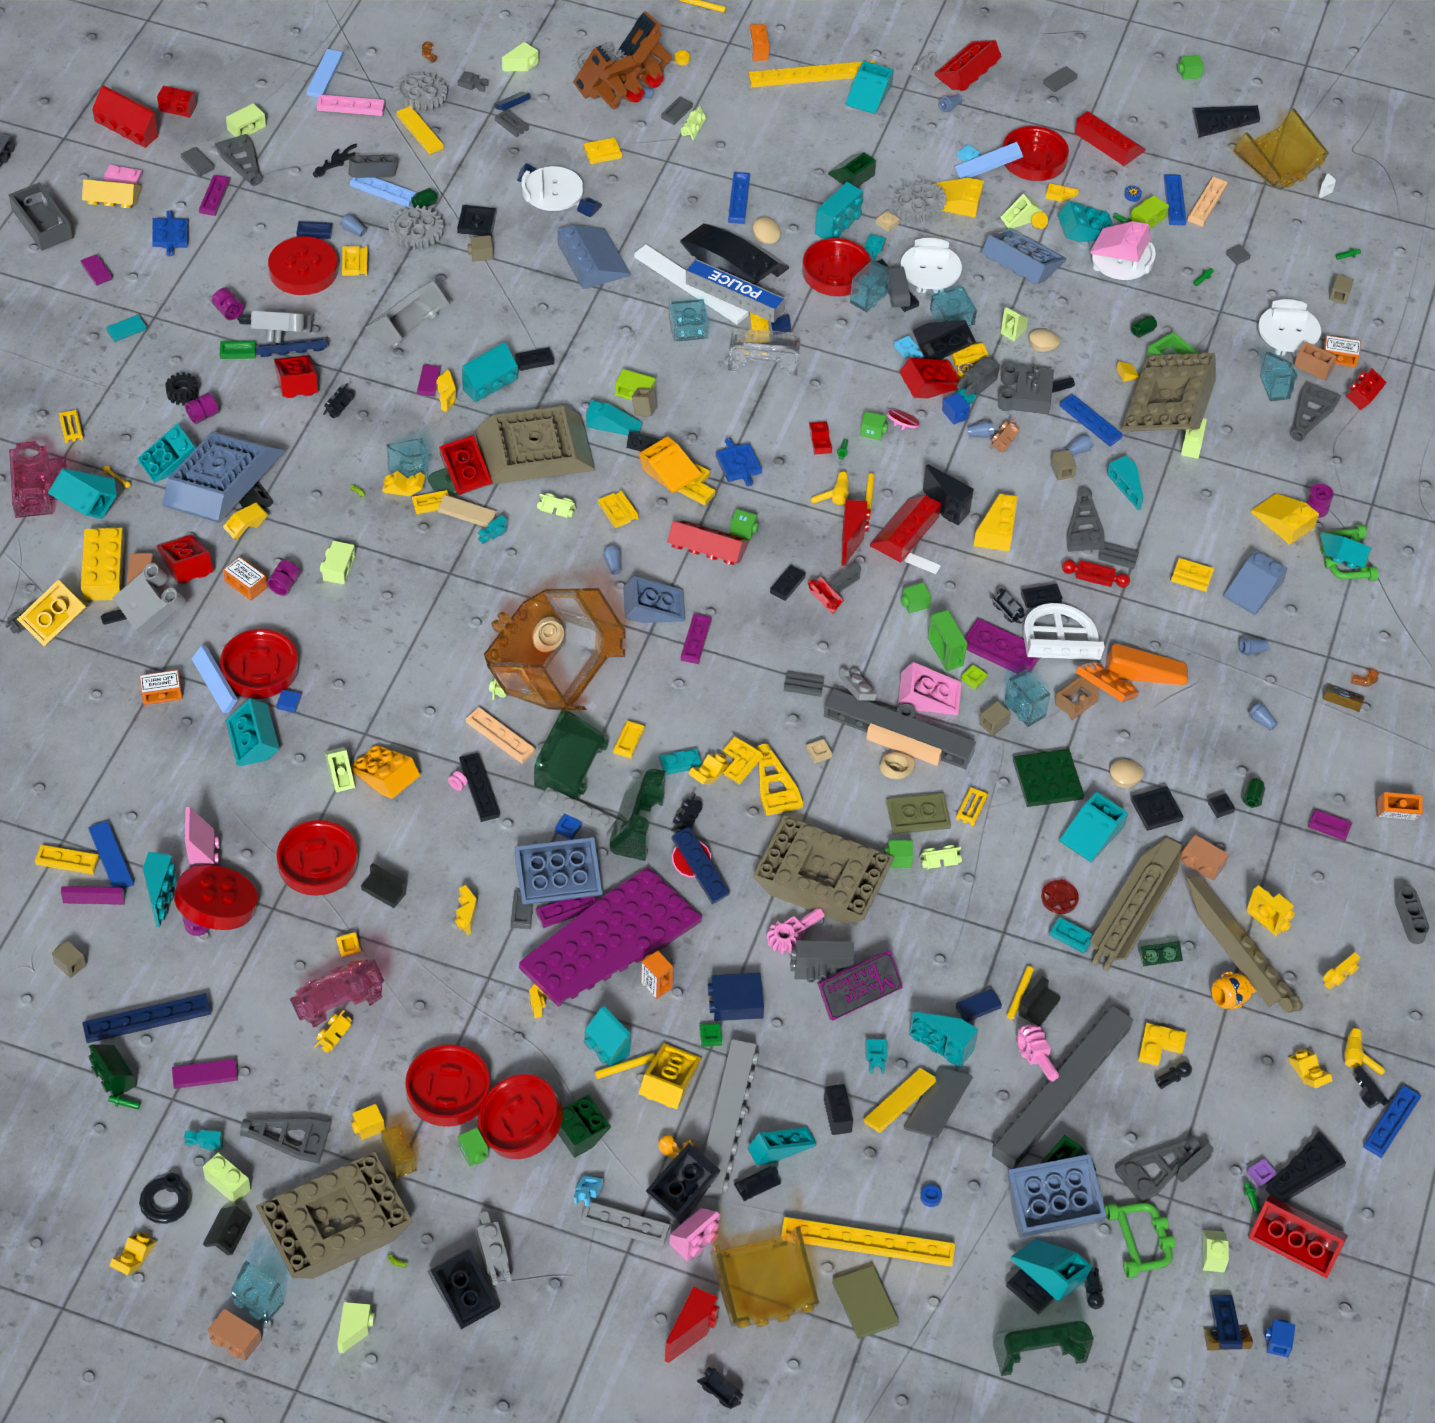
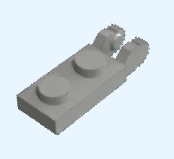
[839,668,877,701]

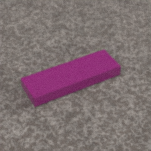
[199,175,230,216]
[681,614,712,664]
[61,886,125,905]
[536,896,597,928]
[172,1059,237,1089]

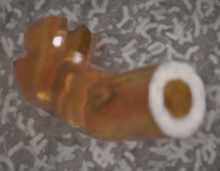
[422,41,437,63]
[1351,670,1379,687]

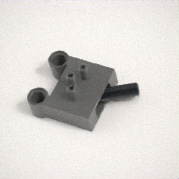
[998,362,1075,415]

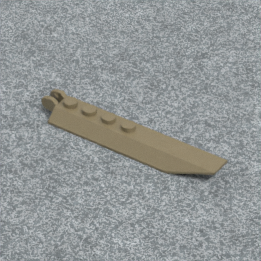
[1090,837,1184,972]
[1187,876,1303,1013]

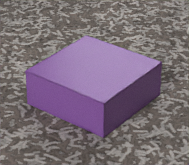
[1247,1159,1277,1189]

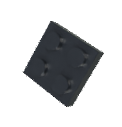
[457,205,496,236]
[1131,786,1184,831]

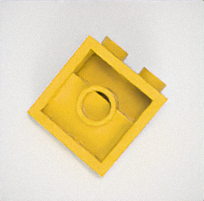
[1246,885,1295,936]

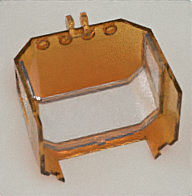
[484,588,626,710]

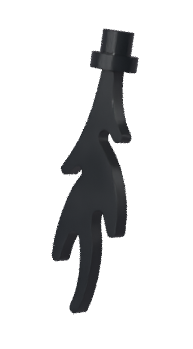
[313,143,357,178]

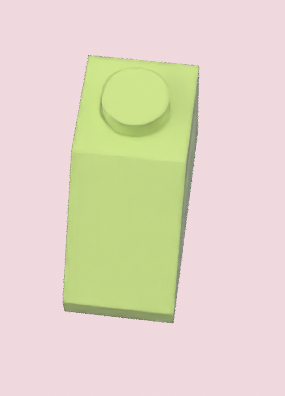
[502,42,539,71]
[1000,194,1042,228]
[1001,307,1028,341]
[324,747,355,792]
[1202,1230,1229,1272]
[337,1302,375,1353]

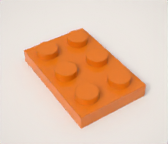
[1075,662,1139,702]

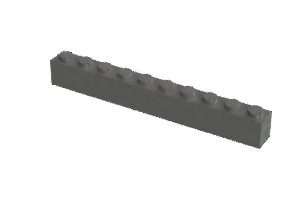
[992,1006,1133,1169]

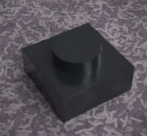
[1208,793,1235,818]

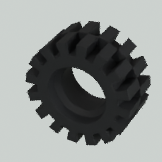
[165,372,199,406]

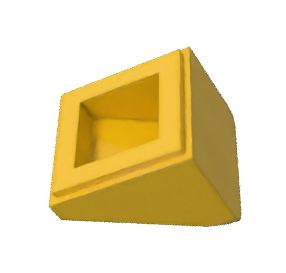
[1116,362,1140,382]
[335,932,361,957]

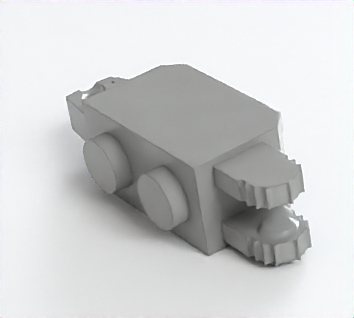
[477,1211,511,1285]

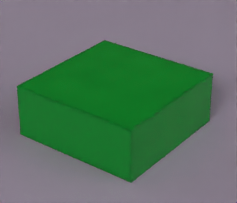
[699,1023,722,1047]

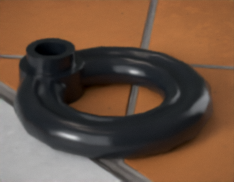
[139,1173,191,1224]

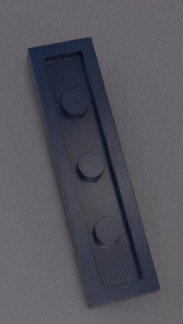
[256,337,327,357]
[671,827,730,904]

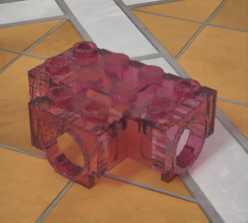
[9,441,68,518]
[290,959,385,1028]

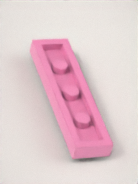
[317,94,385,116]

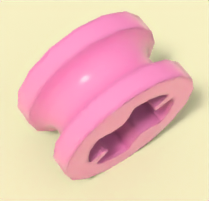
[448,771,468,791]

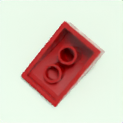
[274,355,318,398]
[899,358,961,399]
[439,435,492,495]
[841,500,871,566]
[157,535,213,584]
[665,1287,720,1363]

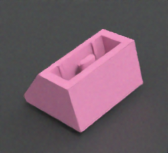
[669,1208,720,1262]

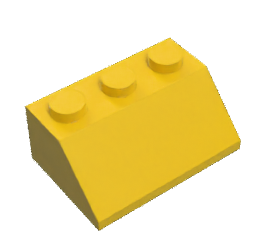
[82,179,142,208]

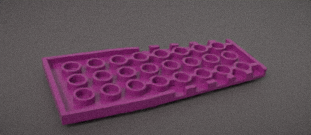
[519,867,702,1007]

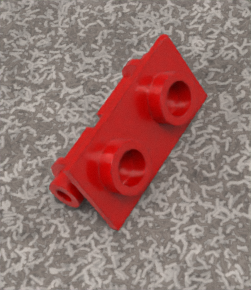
[808,576,844,614]

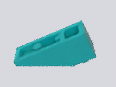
[586,400,642,436]
[1107,455,1144,510]
[747,1127,817,1165]

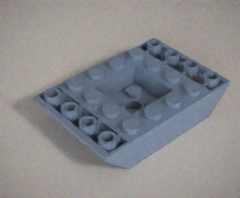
[162,432,284,523]

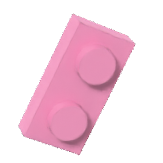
[104,165,142,185]

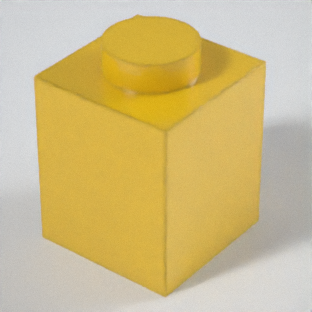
[350,1104,385,1141]

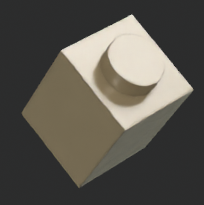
[467,235,493,261]
[1329,274,1354,304]
[632,388,657,417]
[1050,450,1077,481]
[979,701,1011,736]
[52,940,86,978]

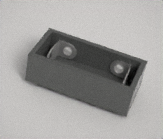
[8,182,73,251]

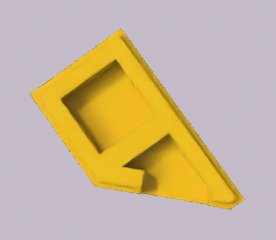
[1045,183,1079,202]

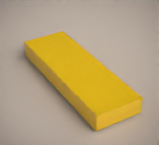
[35,844,100,875]

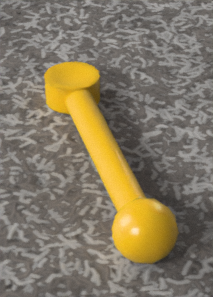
[103,466,131,488]

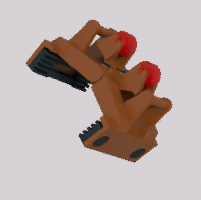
[573,11,672,109]

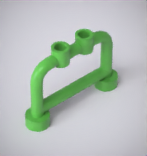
[1320,524,1378,581]
[1104,1202,1175,1279]

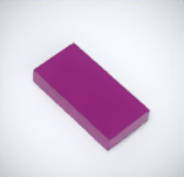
[81,254,112,286]
[417,365,441,396]
[1308,809,1352,841]

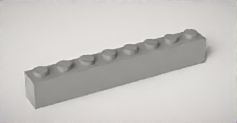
[704,1039,759,1200]

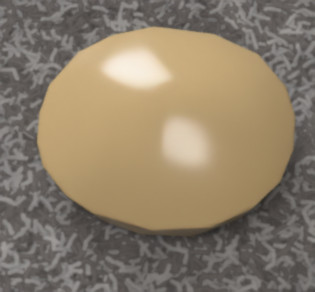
[753,217,780,244]
[1029,329,1061,352]
[532,617,564,652]
[879,753,915,780]
[1110,759,1144,788]

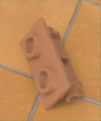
[989,417,1019,452]

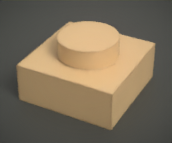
[876,210,900,232]
[806,739,832,764]

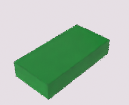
[220,341,256,359]

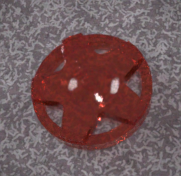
[1041,879,1079,914]

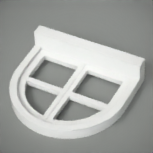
[1023,603,1105,660]

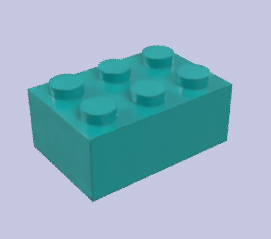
[815,182,863,239]

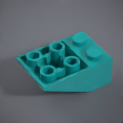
[845,61,894,115]
[1058,201,1113,242]
[137,423,198,483]
[48,468,117,519]
[1059,792,1128,863]
[143,852,178,928]
[909,1012,979,1068]
[1010,1239,1093,1302]

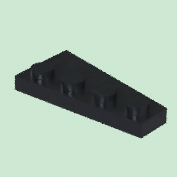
[1193,105,1261,138]
[1266,1131,1346,1202]

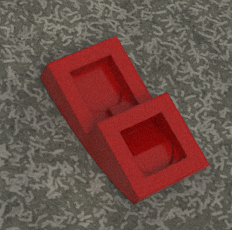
[809,421,832,455]

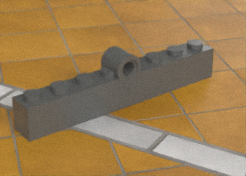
[824,689,976,770]

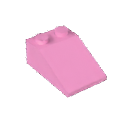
[1090,221,1151,262]
[898,662,962,715]
[185,807,219,868]

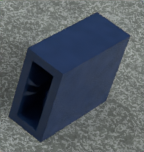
[707,973,764,1021]

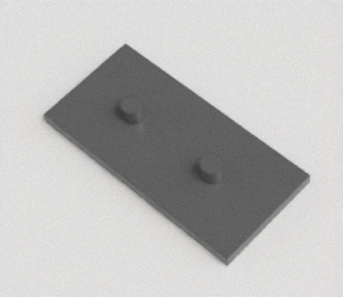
[904,1067,973,1138]

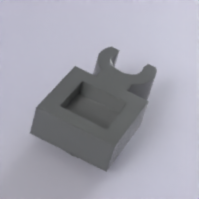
[457,71,488,92]

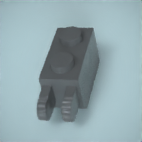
[957,356,1000,396]

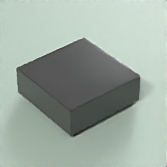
[1226,245,1251,265]

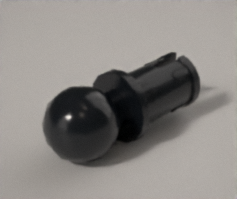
[1155,1061,1192,1089]
[1086,1267,1104,1310]

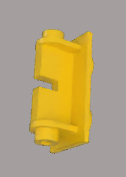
[314,1010,352,1053]

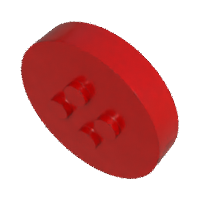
[1003,126,1069,181]
[268,237,338,295]
[802,238,871,296]
[220,629,298,699]
[276,820,358,896]
[174,865,258,930]
[405,1045,490,1127]
[478,1074,563,1159]

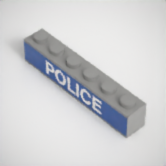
[686,259,785,323]

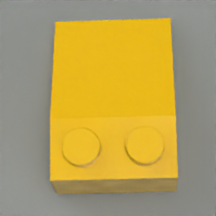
[937,178,984,218]
[1251,493,1319,545]
[17,579,87,647]
[639,1043,702,1109]

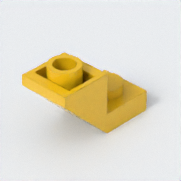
[437,370,456,412]
[382,471,425,496]
[223,503,268,540]
[688,753,730,785]
[455,885,477,935]
[529,984,548,1018]
[1288,1049,1333,1089]
[110,1232,157,1275]

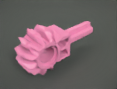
[766,908,825,954]
[1016,1024,1059,1082]

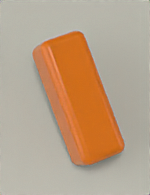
[1105,644,1188,685]

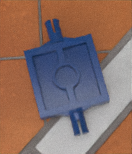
[152,210,187,256]
[716,438,762,487]

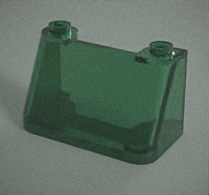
[534,710,609,801]
[609,769,666,861]
[993,1320,1094,1376]

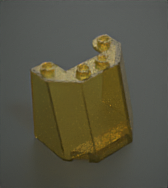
[1233,108,1329,190]
[710,1226,819,1329]

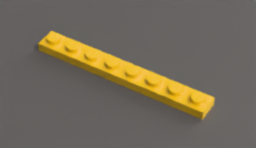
[748,60,876,88]
[781,1217,955,1267]

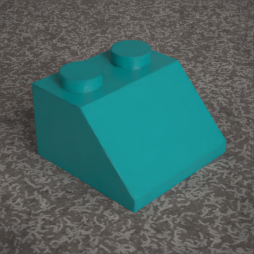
[1320,532,1371,570]
[584,1006,631,1067]

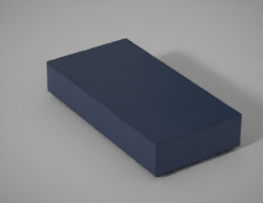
[494,91,530,111]
[296,221,333,239]
[956,989,1002,1022]

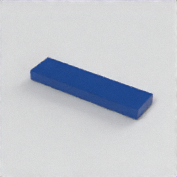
[728,172,750,224]
[1164,174,1187,225]
[1060,394,1123,447]
[88,821,134,889]
[1363,1085,1422,1158]

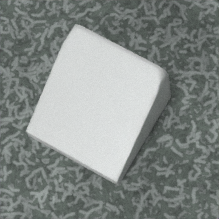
[1319,174,1336,198]

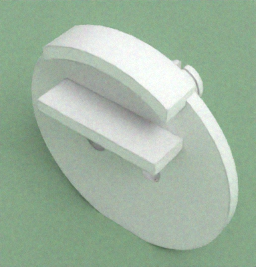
[521,166,583,211]
[900,238,962,294]
[1092,242,1156,280]
[1258,299,1321,356]

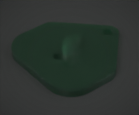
[428,468,458,496]

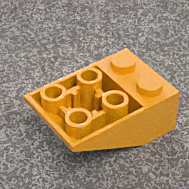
[638,436,702,493]
[350,745,420,799]

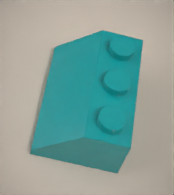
[462,342,518,402]
[226,698,280,766]

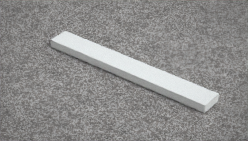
[634,245,749,325]

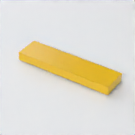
[396,106,444,155]
[864,1068,936,1133]

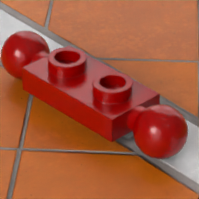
[1062,560,1130,588]

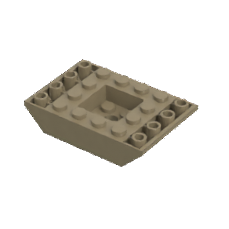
[1122,353,1216,432]
[475,406,594,485]
[753,815,894,924]
[256,1152,412,1279]

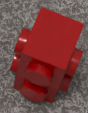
[157,85,196,118]
[1346,368,1387,410]

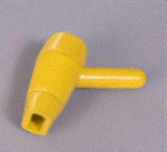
[811,472,849,505]
[1344,1028,1385,1075]

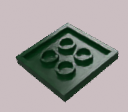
[1013,749,1084,807]

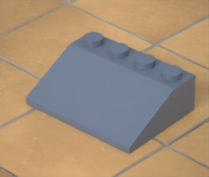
[558,225,630,289]
[981,228,1067,284]
[514,837,602,905]
[1008,1154,1107,1238]

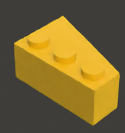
[973,494,1018,551]

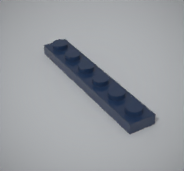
[82,993,211,1043]

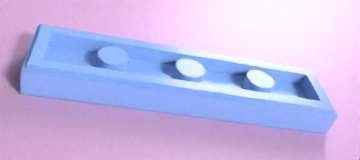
[307,49,343,98]
[955,142,1023,179]
[350,177,416,207]
[192,646,238,713]

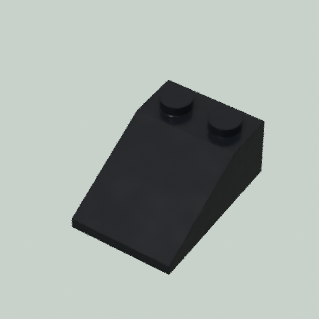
[912,320,976,360]
[923,464,974,526]
[646,1143,721,1225]
[427,1249,500,1330]

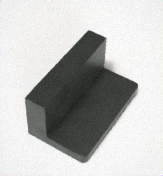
[239,481,273,508]
[361,863,406,908]
[1019,976,1060,1027]
[203,1206,251,1255]

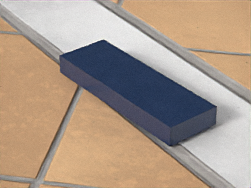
[1210,1295,1243,1349]

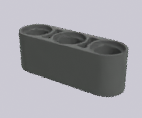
[348,155,397,178]
[886,266,910,308]
[1395,885,1429,944]

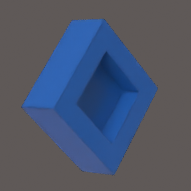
[276,690,301,713]
[555,814,582,840]

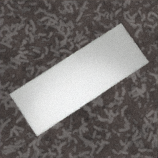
[905,553,941,574]

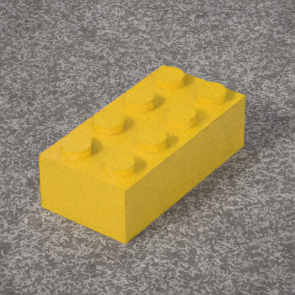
[81,528,125,601]

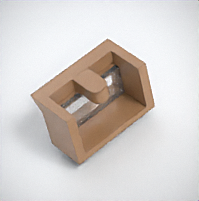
[1056,676,1099,720]

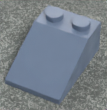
[1224,550,1288,615]
[623,576,685,623]

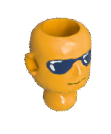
[1211,972,1257,1010]

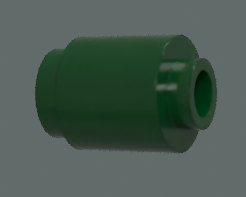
[411,188,437,209]
[1131,315,1157,338]
[1242,778,1265,808]

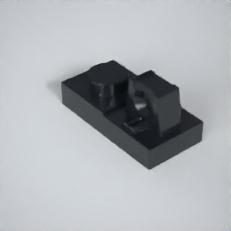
[1353,1065,1389,1109]

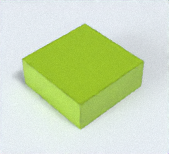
[961,665,988,690]

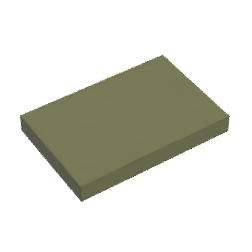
[886,793,951,834]
[832,1266,899,1339]

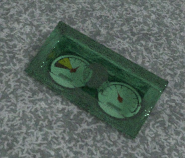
[1138,941,1183,966]

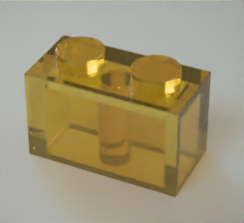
[381,1124,417,1178]

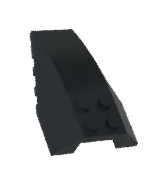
[680,223,789,285]

